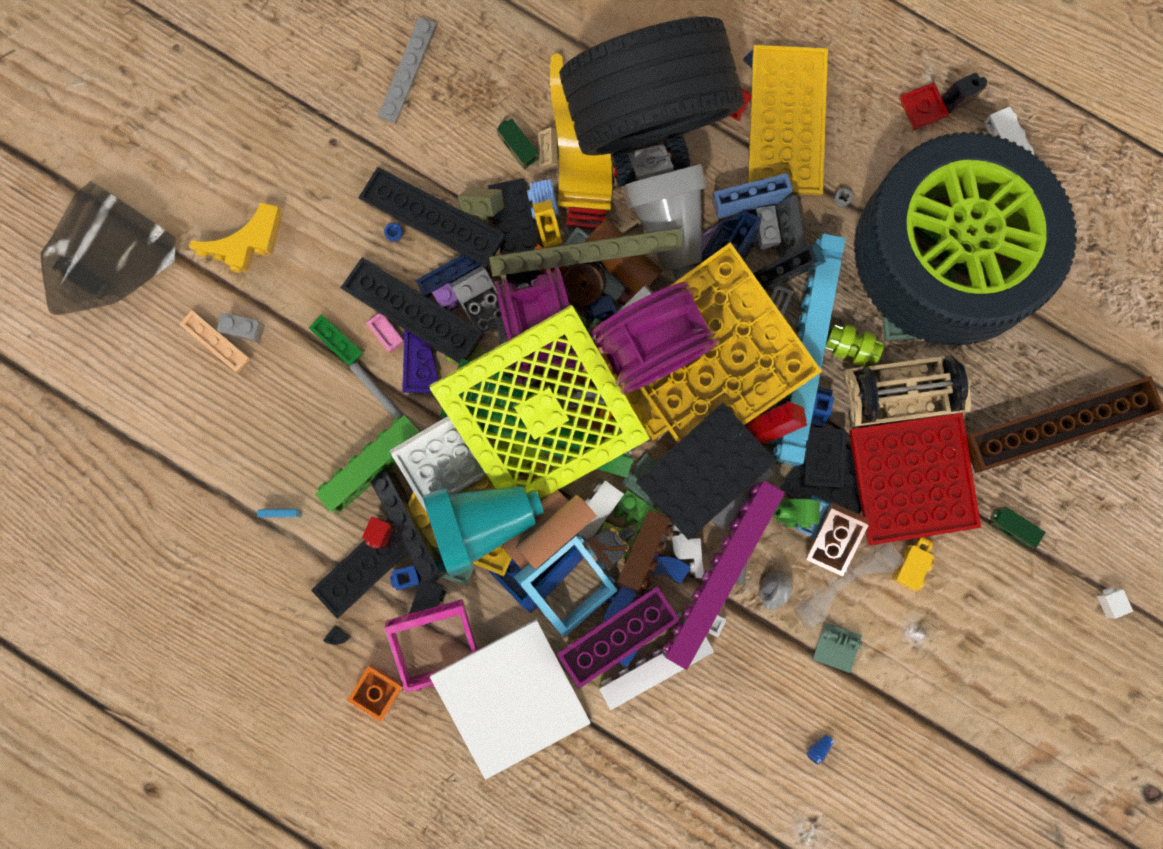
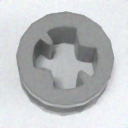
[834,188,853,207]

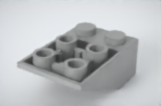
[449,266,502,334]

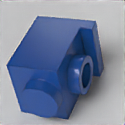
[587,294,617,321]
[390,565,421,591]

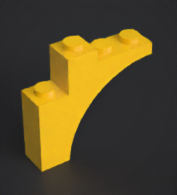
[189,203,283,273]

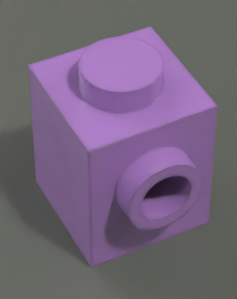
[432,283,460,312]

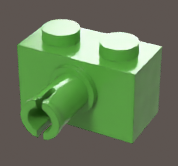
[773,499,820,528]

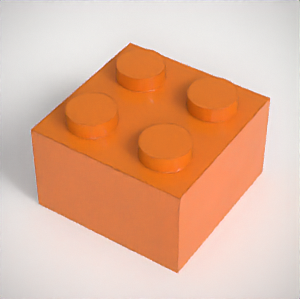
[347,664,404,722]

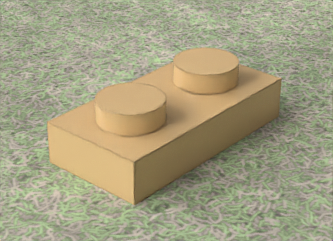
[538,127,557,170]

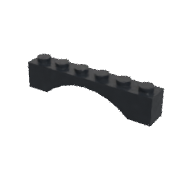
[370,471,447,583]

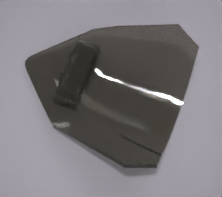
[41,181,176,315]

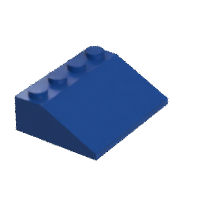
[488,545,583,613]

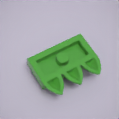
[614,490,659,534]

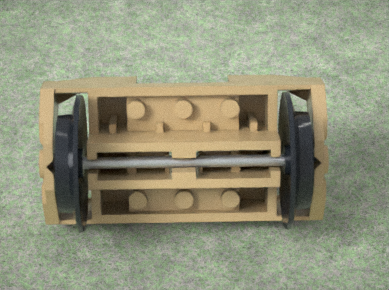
[843,354,972,428]

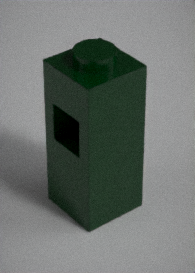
[497,118,539,170]
[989,506,1046,549]

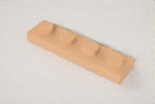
[179,310,250,373]

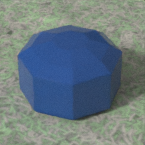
[384,222,403,242]

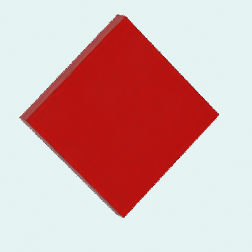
[899,82,949,130]

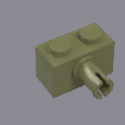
[458,187,504,226]

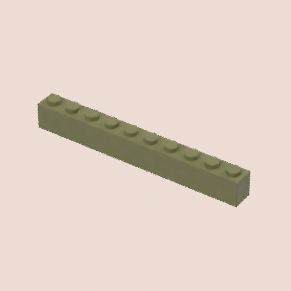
[489,227,685,276]

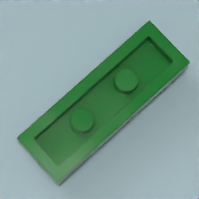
[309,314,364,366]

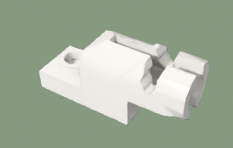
[672,524,703,578]

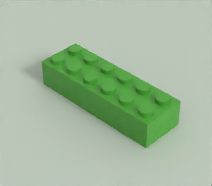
[315,415,421,514]

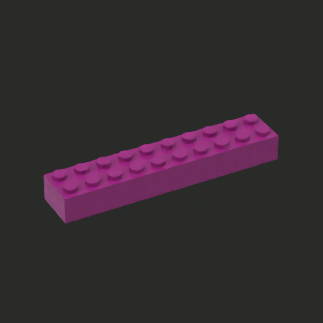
[662,481,785,670]

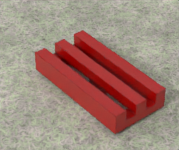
[566,207,606,230]

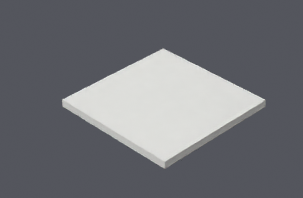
[430,619,590,780]

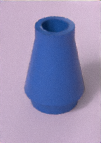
[806,734,834,765]

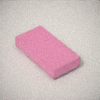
[367,313,404,353]

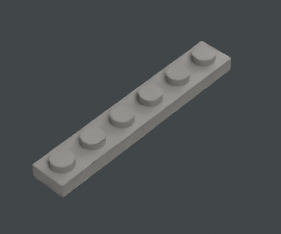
[378,17,437,124]

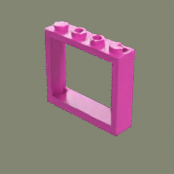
[385,599,478,692]

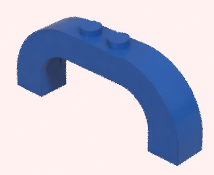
[602,557,691,667]

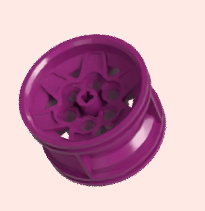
[494,267,583,385]
[590,282,720,395]

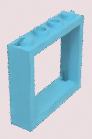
[514,533,617,637]

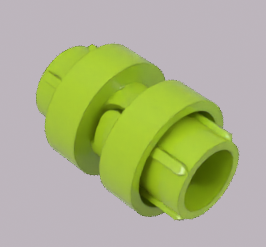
[825,323,884,367]

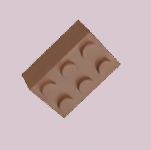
[806,502,869,576]

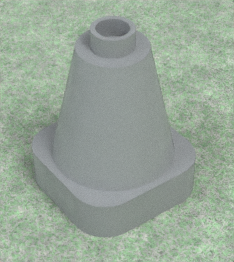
[622,164,707,279]

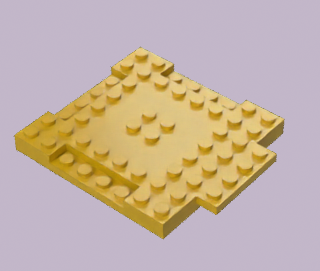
[613,242,822,443]

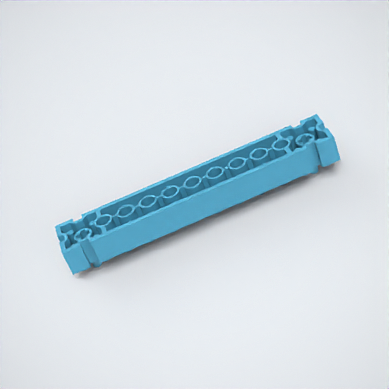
[769,234,846,467]

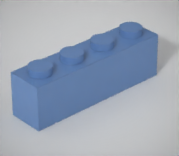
[712,173,793,219]

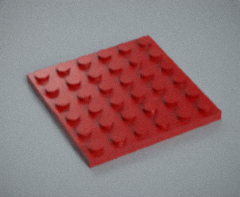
[849,413,981,545]

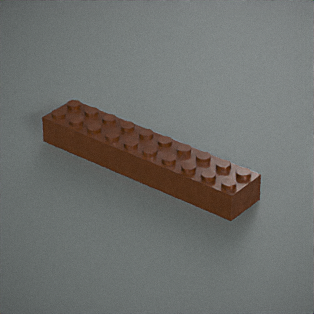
[966,376,1163,473]

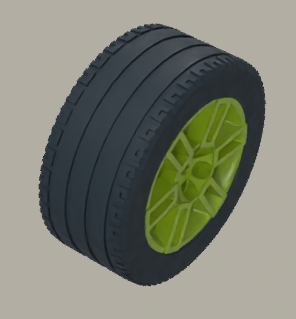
[854,132,1077,346]

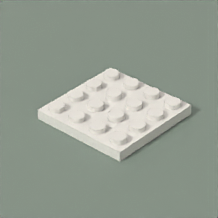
[389,416,486,511]

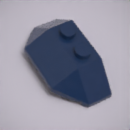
[702,211,762,262]

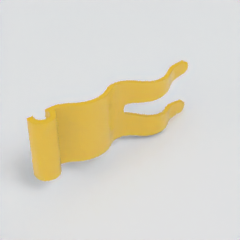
[550,53,612,211]

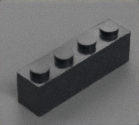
[753,244,826,292]

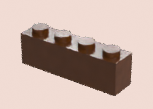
[617,511,674,595]

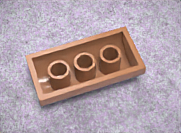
[501,490,568,569]
[515,495,597,570]

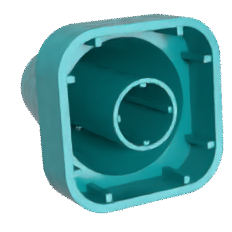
[423,486,544,577]

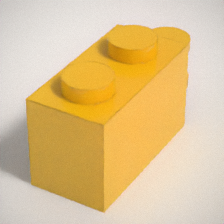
[532,199,562,248]
[892,537,934,591]

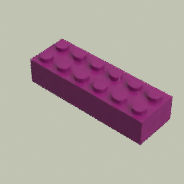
[557,586,680,689]

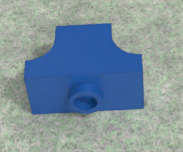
[811,387,834,428]

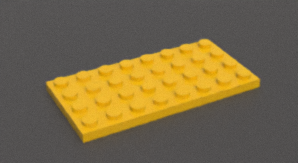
[748,45,828,196]

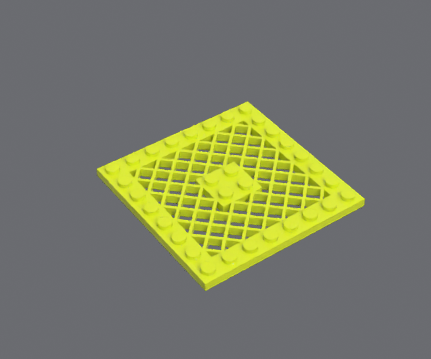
[430,305,650,499]

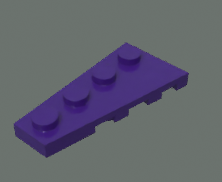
[402,330,438,393]

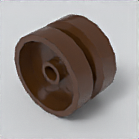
[562,262,607,306]

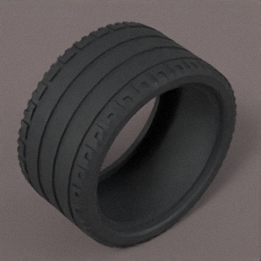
[559,16,744,156]

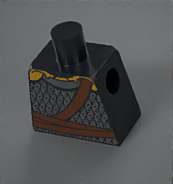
[941,73,988,114]
[586,526,635,571]

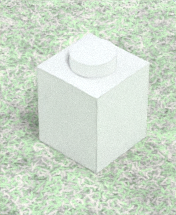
[1097,587,1133,619]

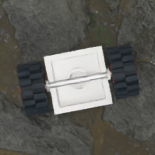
[611,135,690,188]

